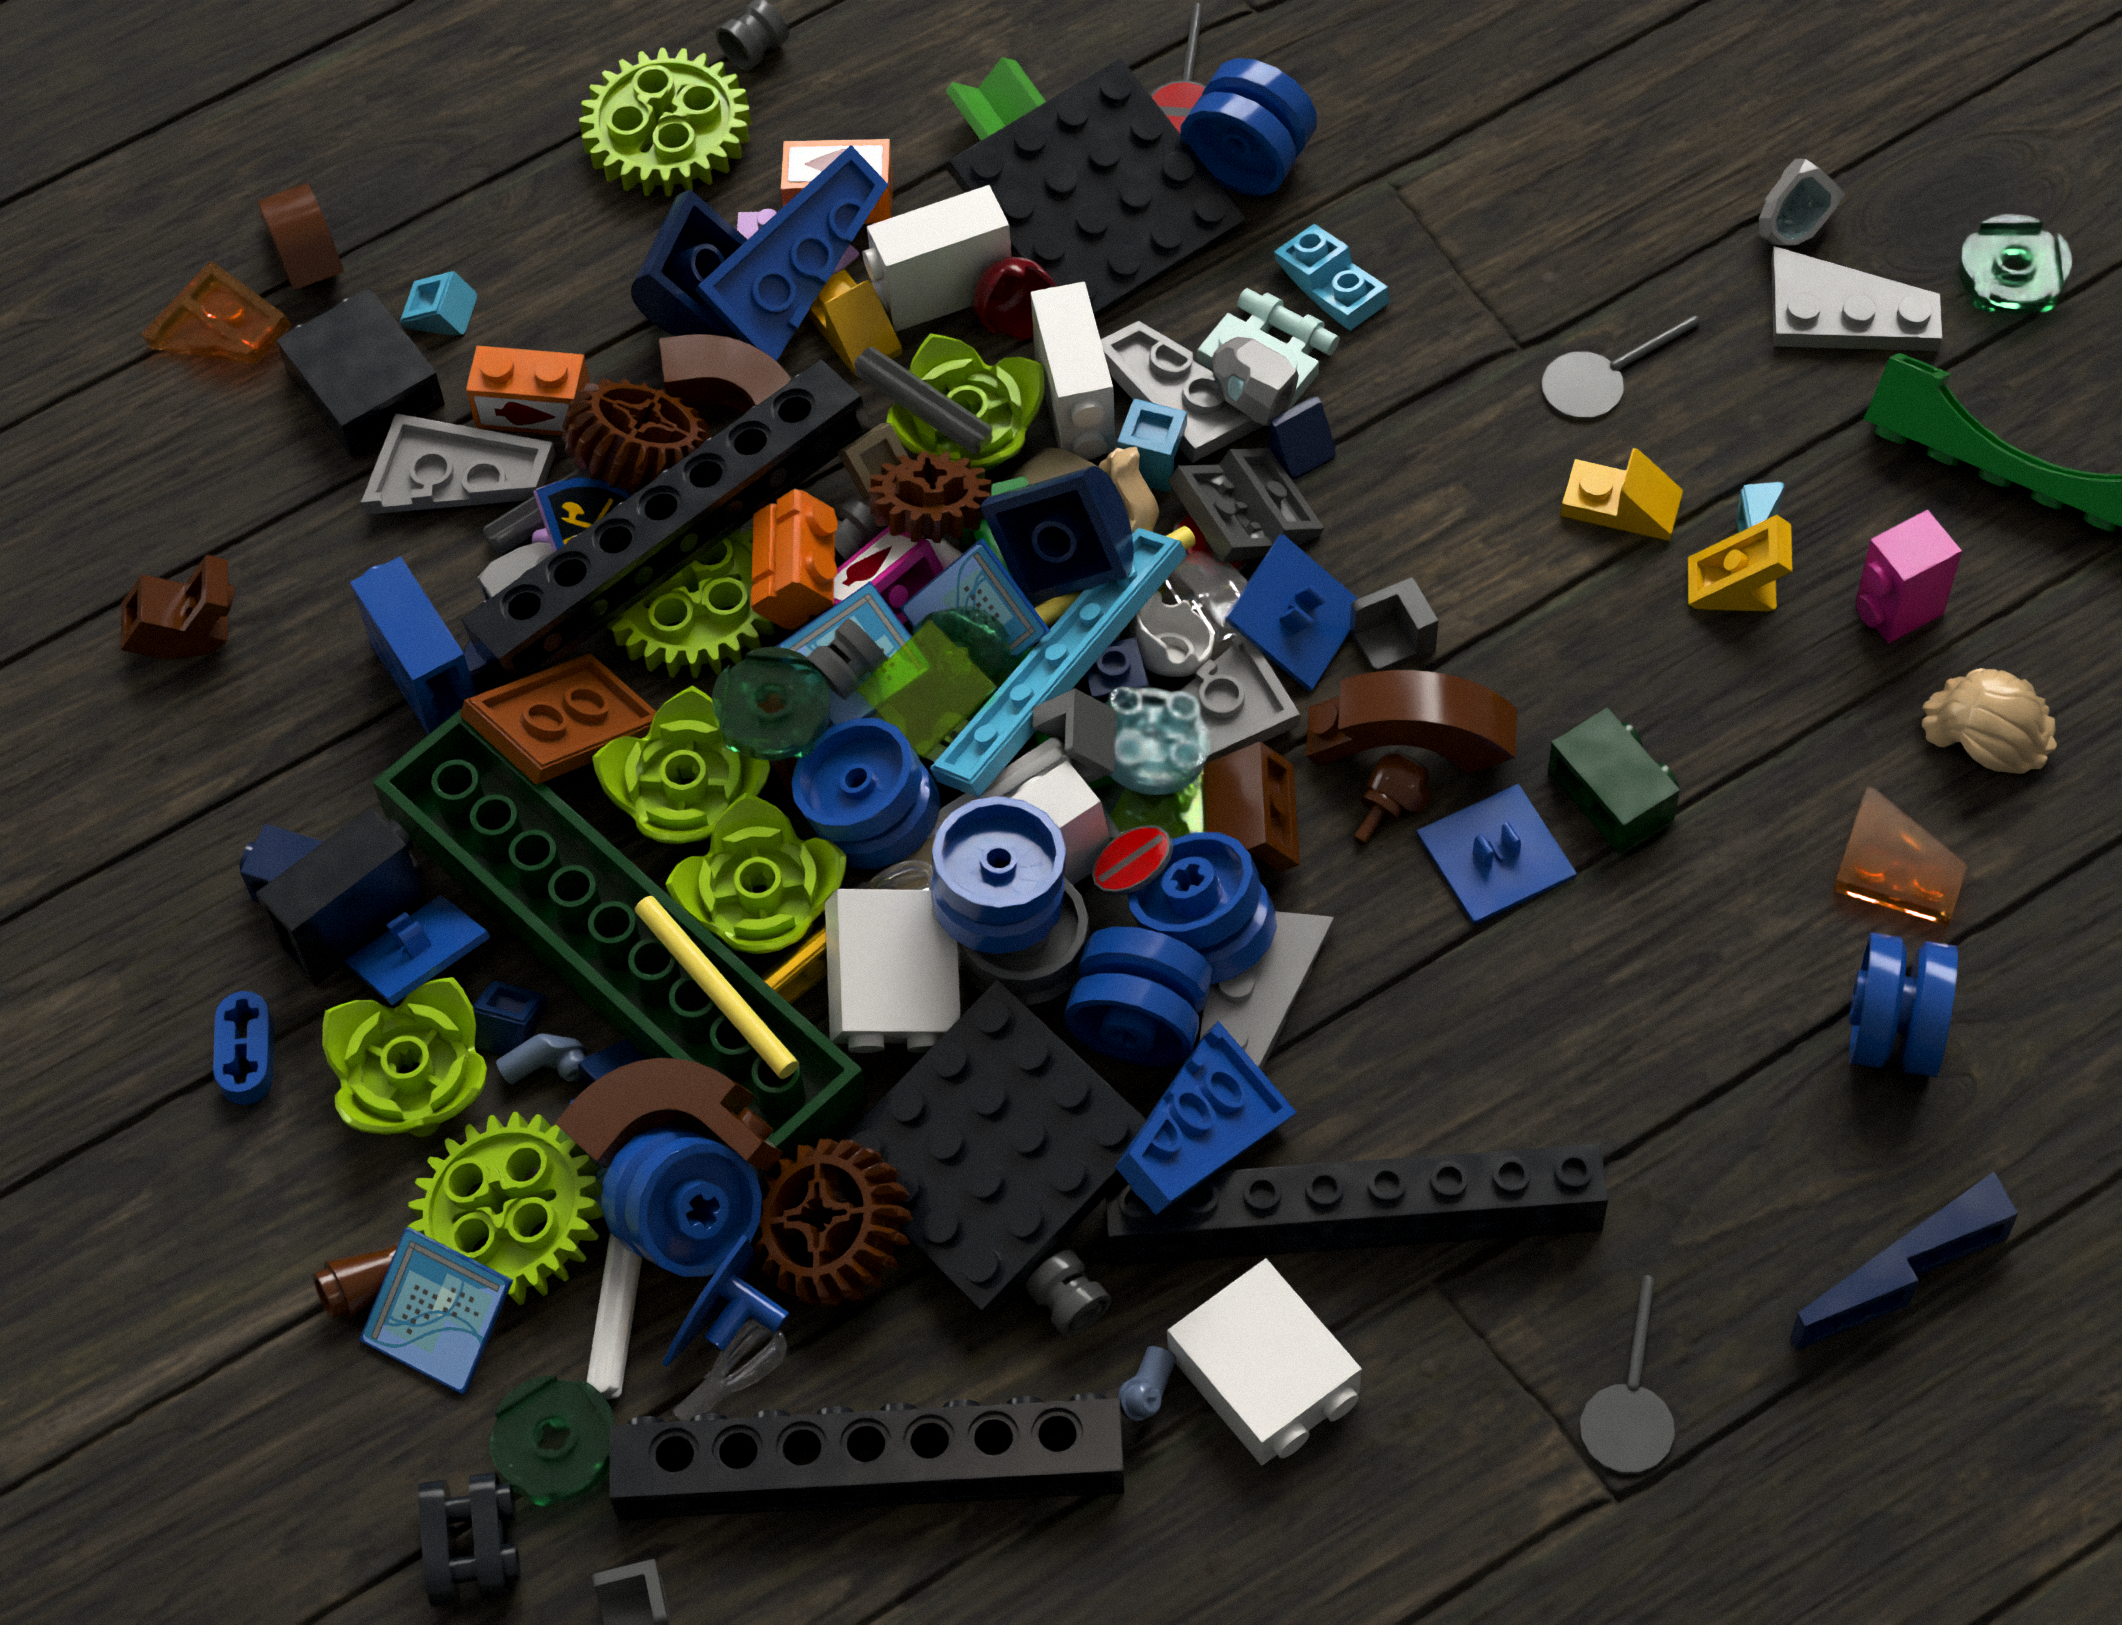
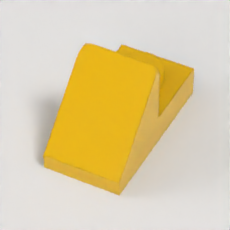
[807,269,903,378]
[1560,448,1683,541]
[1688,514,1793,612]

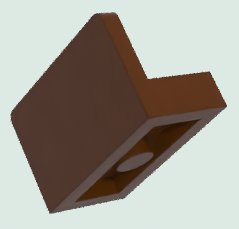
[1203,741,1300,873]

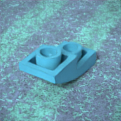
[1274,224,1390,331]

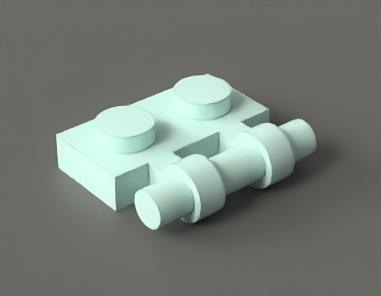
[1198,288,1340,410]

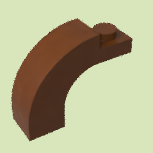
[659,334,791,416]
[1306,670,1517,774]
[555,1058,783,1172]

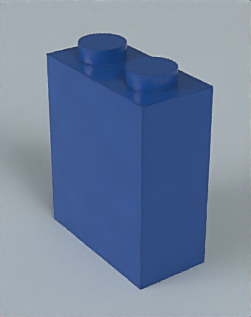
[350,556,477,735]

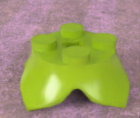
[886,333,1045,471]
[592,686,771,844]
[665,793,847,954]
[322,977,487,1137]

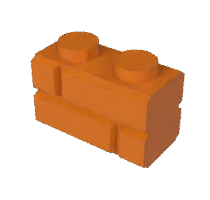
[751,489,838,630]

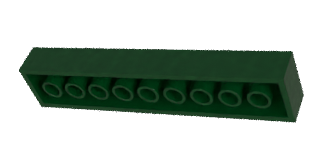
[372,709,868,1178]

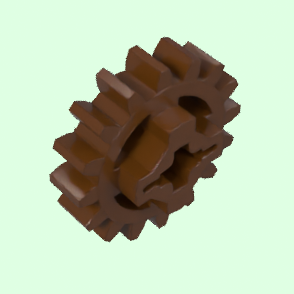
[869,451,992,543]

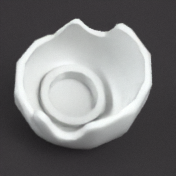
[1128,591,1215,677]

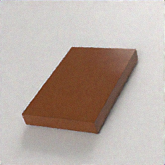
[460,653,656,785]

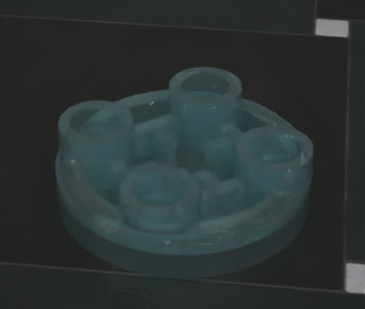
[1105,686,1210,795]

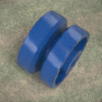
[1180,58,1317,196]
[791,718,941,869]
[931,796,1066,954]
[1128,832,1277,984]
[1064,927,1213,1067]
[1849,932,1958,1078]
[601,1126,762,1277]

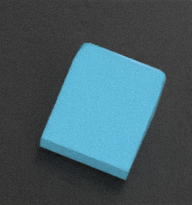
[399,271,477,336]
[1736,482,1785,533]

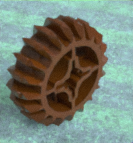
[561,379,712,496]
[752,1138,914,1307]

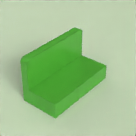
[946,57,1046,140]

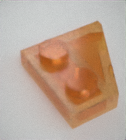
[141,261,292,364]
[1833,787,1967,926]

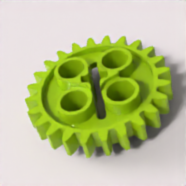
[579,48,752,196]
[607,528,775,678]
[407,1112,604,1305]

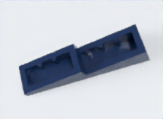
[1790,1172,2018,1351]

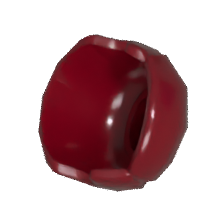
[972,257,1057,341]

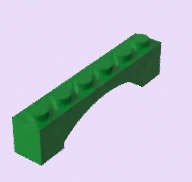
[1863,353,2122,532]

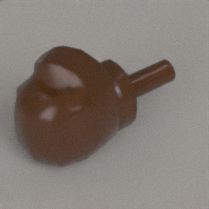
[1353,751,1432,845]

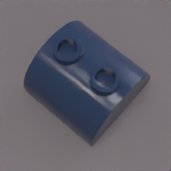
[631,190,748,337]
[980,466,1134,605]

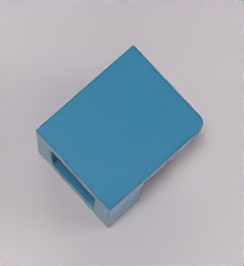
[1117,398,1187,493]

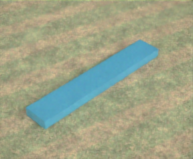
[930,527,1187,798]

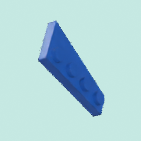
[695,145,888,361]
[1115,1021,1297,1215]

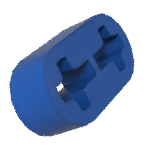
[213,991,274,1105]

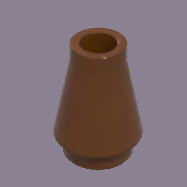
[313,1245,397,1319]

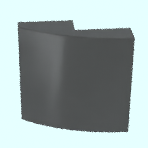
[1168,448,1325,563]

